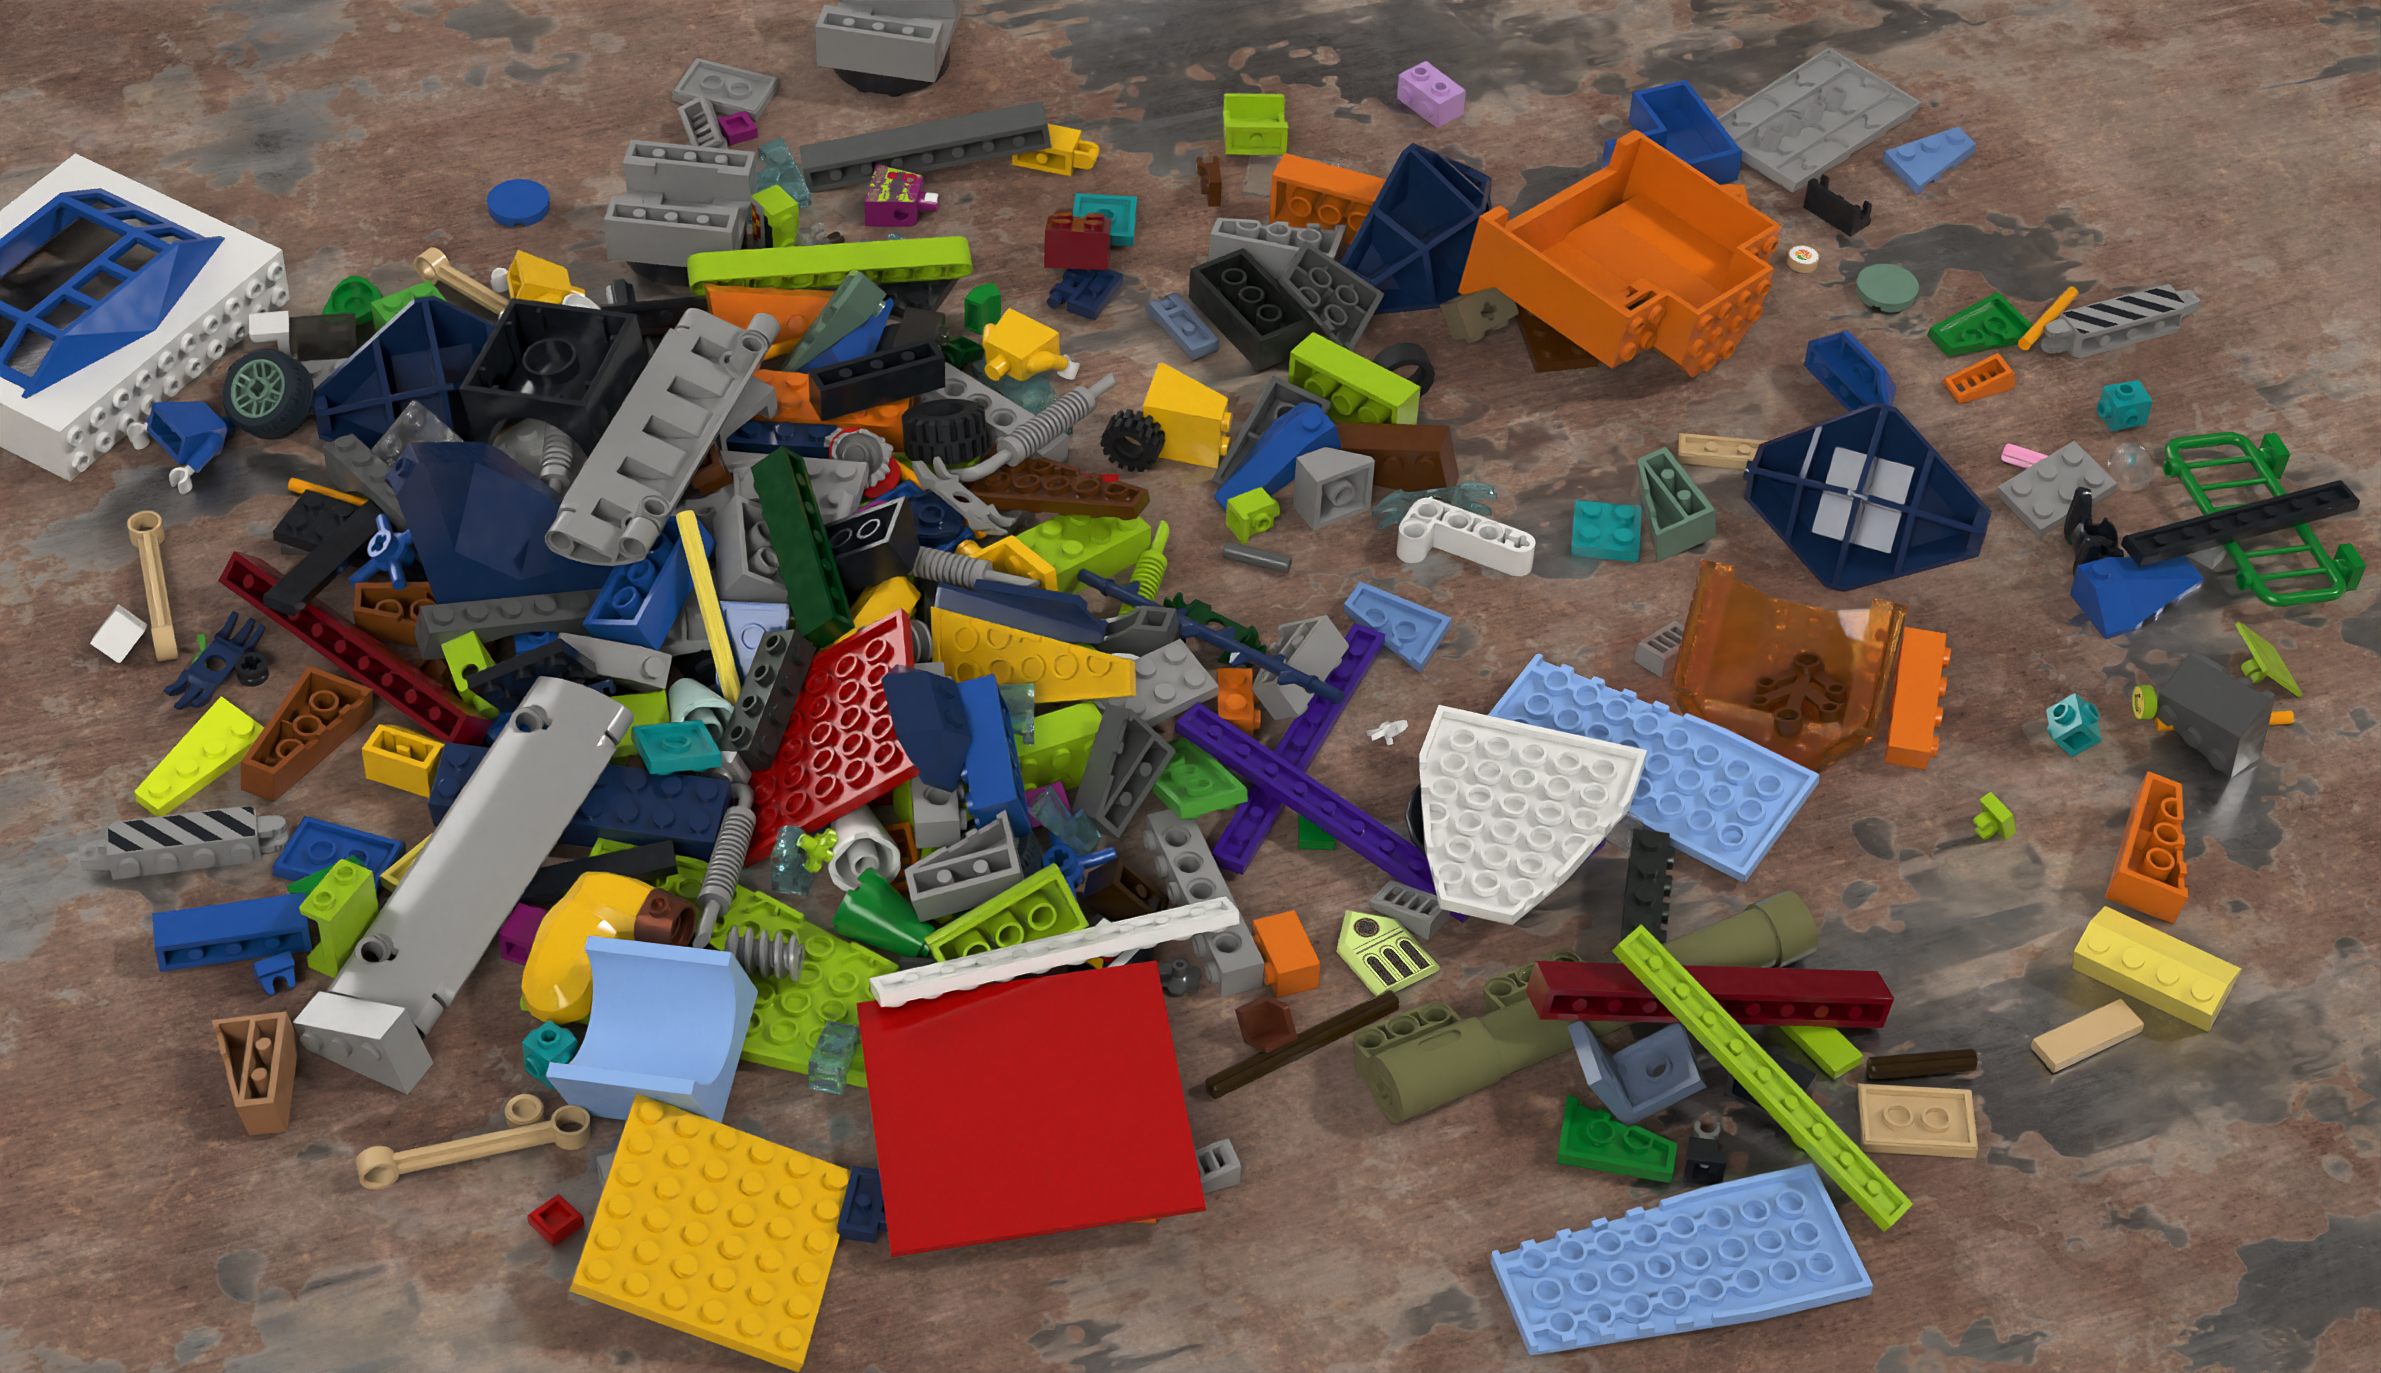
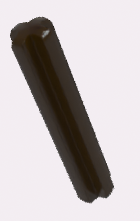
[1866,1049,1978,1080]

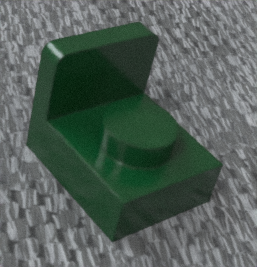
[937,335,985,371]

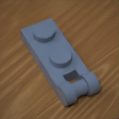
[1145,293,1220,360]

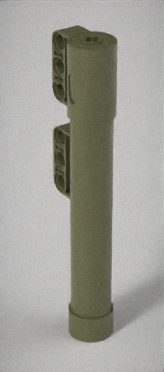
[1353,891,1818,1124]

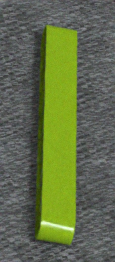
[686,236,973,295]

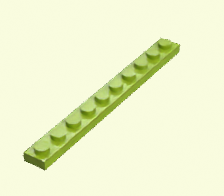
[1612,924,1913,1232]

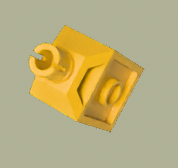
[955,535,1058,592]

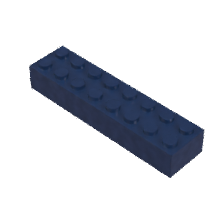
[428,742,733,863]

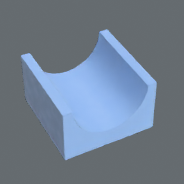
[546,936,758,1123]

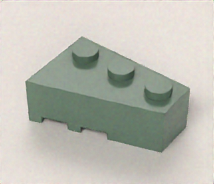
[1637,447,1716,563]

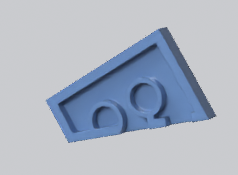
[1883,127,1976,195]
[1344,582,1452,673]

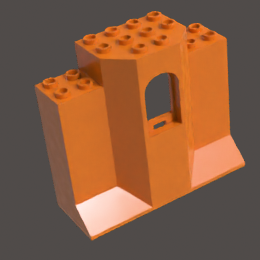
[1458,129,1782,378]

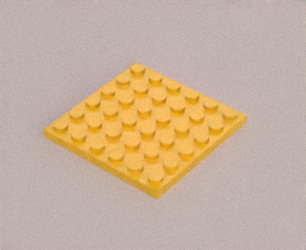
[569,1094,851,1373]

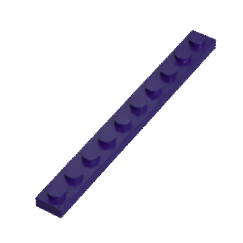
[1211,623,1386,875]
[1175,702,1470,923]

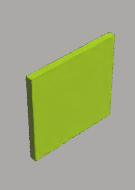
[2235,621,2303,697]

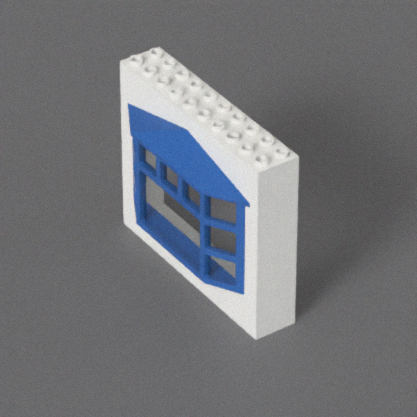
[0,153,290,481]

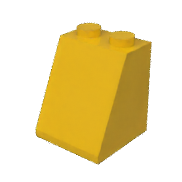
[1143,363,1233,469]

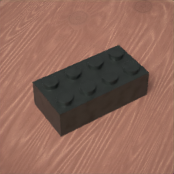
[1189,248,1314,371]

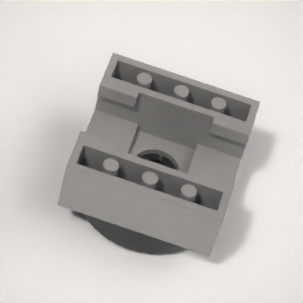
[815,0,962,97]
[604,140,757,288]

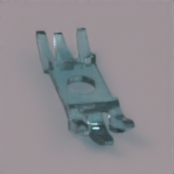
[1371,480,1497,531]

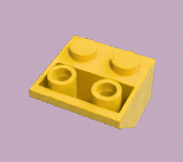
[362,724,445,798]

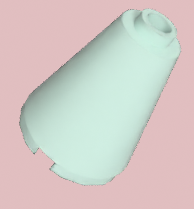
[668,678,734,748]

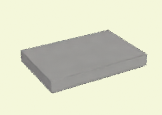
[672,58,780,122]

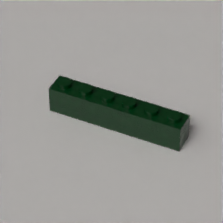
[750,446,855,648]

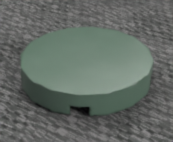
[1855,263,1919,313]

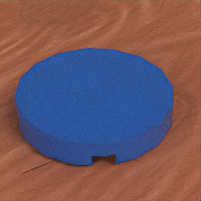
[487,179,550,227]

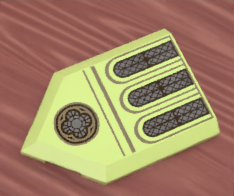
[1337,910,1440,996]

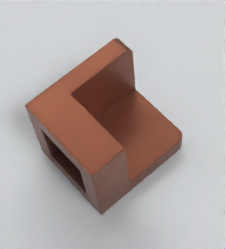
[1235,994,1298,1053]

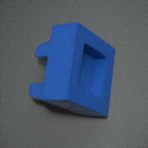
[252,951,296,997]

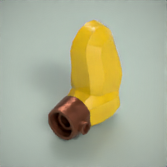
[521,871,697,1025]

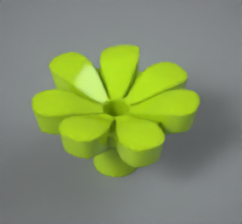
[797,828,837,873]

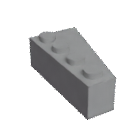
[1208,218,1347,280]

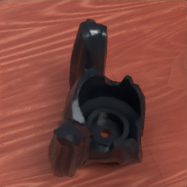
[2064,486,2124,577]

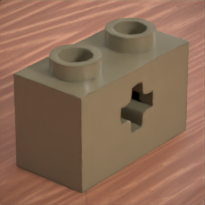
[1440,287,1519,343]

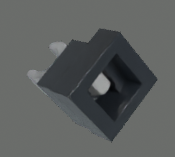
[1683,1120,1727,1185]

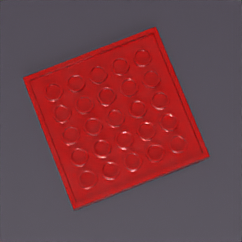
[735,608,920,868]

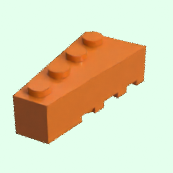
[704,283,836,344]
[1884,627,1951,770]
[2105,771,2188,924]

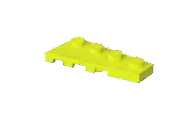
[134,696,264,817]

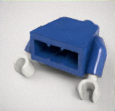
[127,401,235,494]

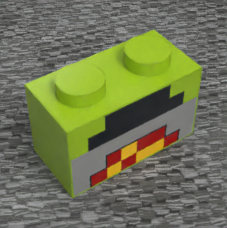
[751,184,800,249]

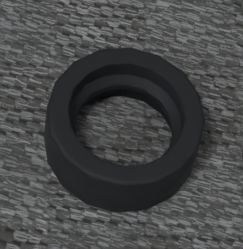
[1372,342,1435,398]

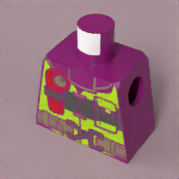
[864,164,940,227]

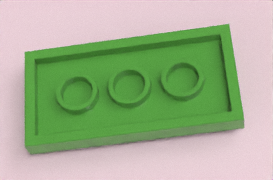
[1151,737,1248,820]

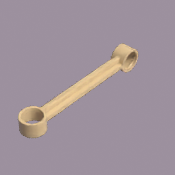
[414,247,510,315]
[127,511,179,662]
[355,1105,591,1190]

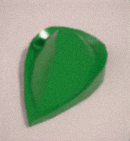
[318,275,384,331]

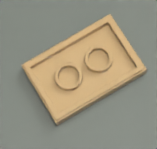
[1856,1083,1978,1158]

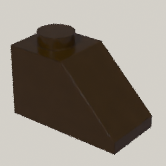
[1082,856,1169,922]

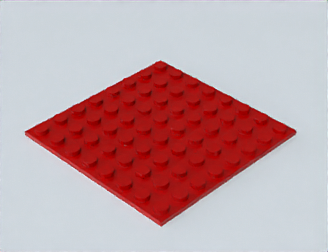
[856,960,1206,1257]

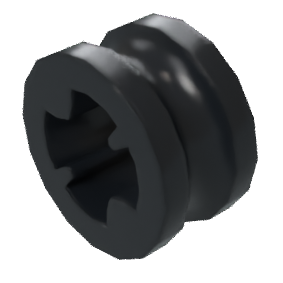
[235,652,269,687]

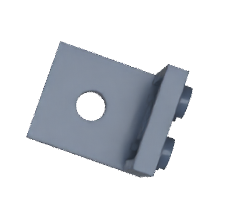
[1568,1021,1707,1126]

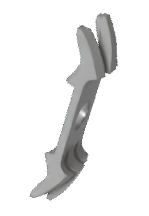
[912,456,1016,536]

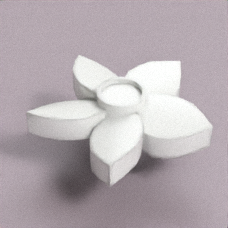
[1366,720,1408,745]

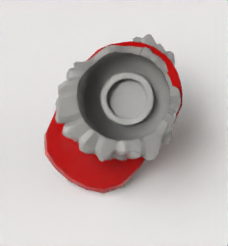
[824,427,902,500]

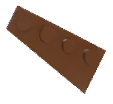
[1333,422,1459,502]

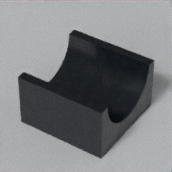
[459,298,648,459]

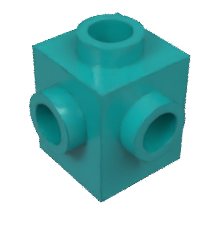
[2097,380,2153,431]
[2046,693,2102,757]
[522,1020,578,1091]

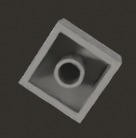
[1293,447,1375,531]

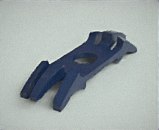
[164,611,266,710]

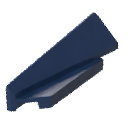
[931,579,1108,644]

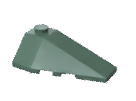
[777,270,886,372]

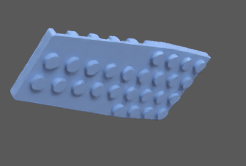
[1488,654,1819,883]
[1491,1163,1873,1355]

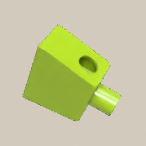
[441,630,499,720]

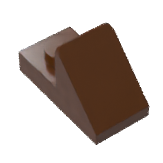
[691,441,732,496]

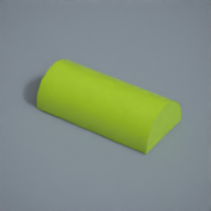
[923,862,1089,985]

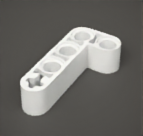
[1396,498,1536,576]

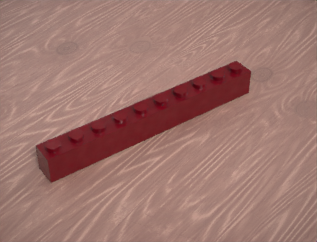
[218,551,493,747]
[1526,961,1894,1028]

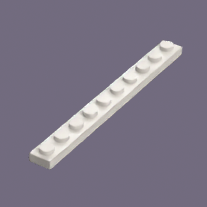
[869,896,1240,1007]

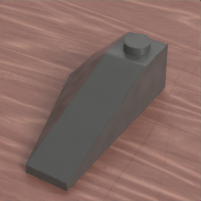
[1211,376,1331,487]

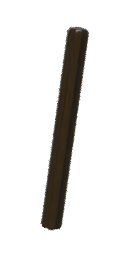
[1205,990,1399,1099]

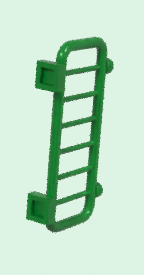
[2163,432,2366,607]

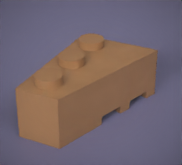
[211,1011,299,1136]

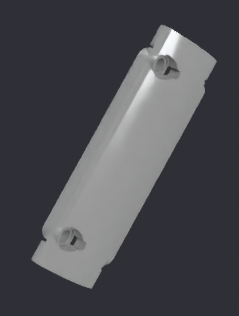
[545,308,780,566]
[326,676,634,1040]

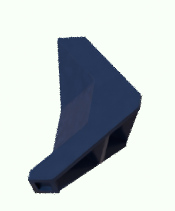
[1340,143,1492,315]
[312,296,496,466]
[1743,403,1992,592]
[385,442,614,604]

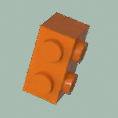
[1215,668,1260,738]

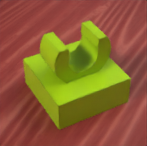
[1973,792,2017,841]

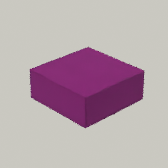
[717,111,758,146]

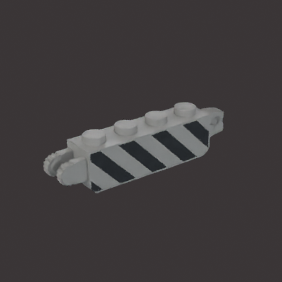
[2040,284,2201,358]
[79,805,290,880]

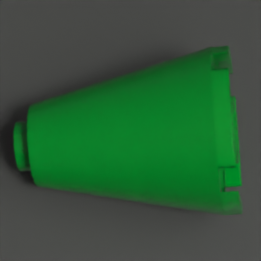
[831,867,936,958]

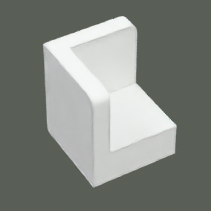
[249,311,293,357]
[90,604,147,663]

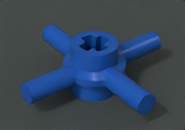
[348,514,415,590]
[1042,821,1117,903]

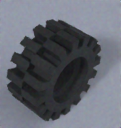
[1100,409,1165,472]

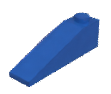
[793,297,894,374]
[1213,402,1341,512]
[2070,556,2204,639]

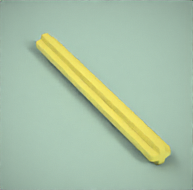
[676,510,742,707]

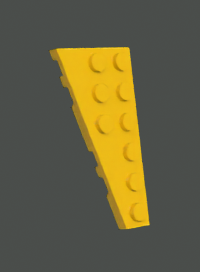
[931,606,1136,706]

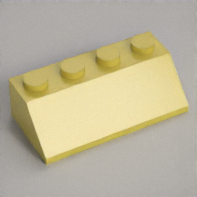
[2072,906,2241,1032]

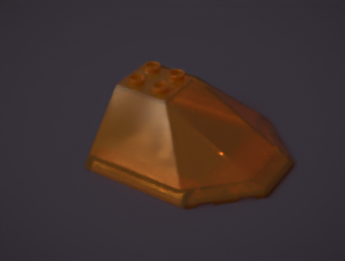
[1668,559,1908,774]

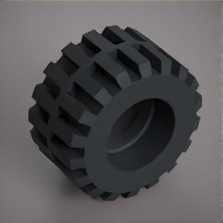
[901,399,988,465]

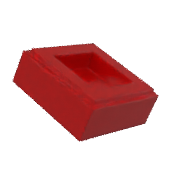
[527,1193,584,1247]

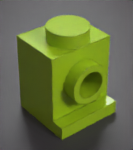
[1226,487,1280,544]

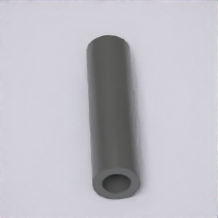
[1222,541,1292,574]

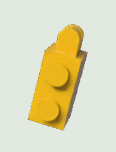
[1012,123,1100,177]

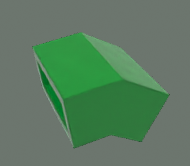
[964,282,1001,335]

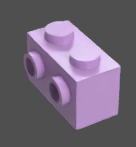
[1397,61,1466,128]

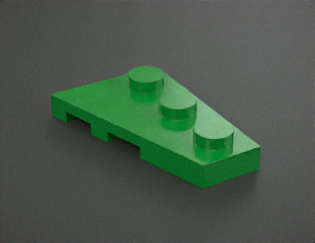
[1927,292,2038,357]
[1556,1094,1677,1183]

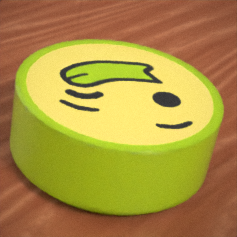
[2132,685,2157,720]

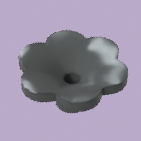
[1159,958,1202,997]

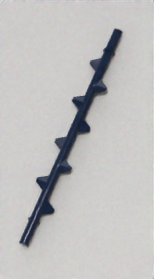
[1077,568,1345,704]

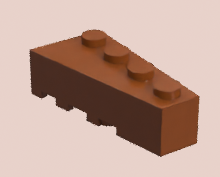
[353,582,498,661]
[241,665,373,802]

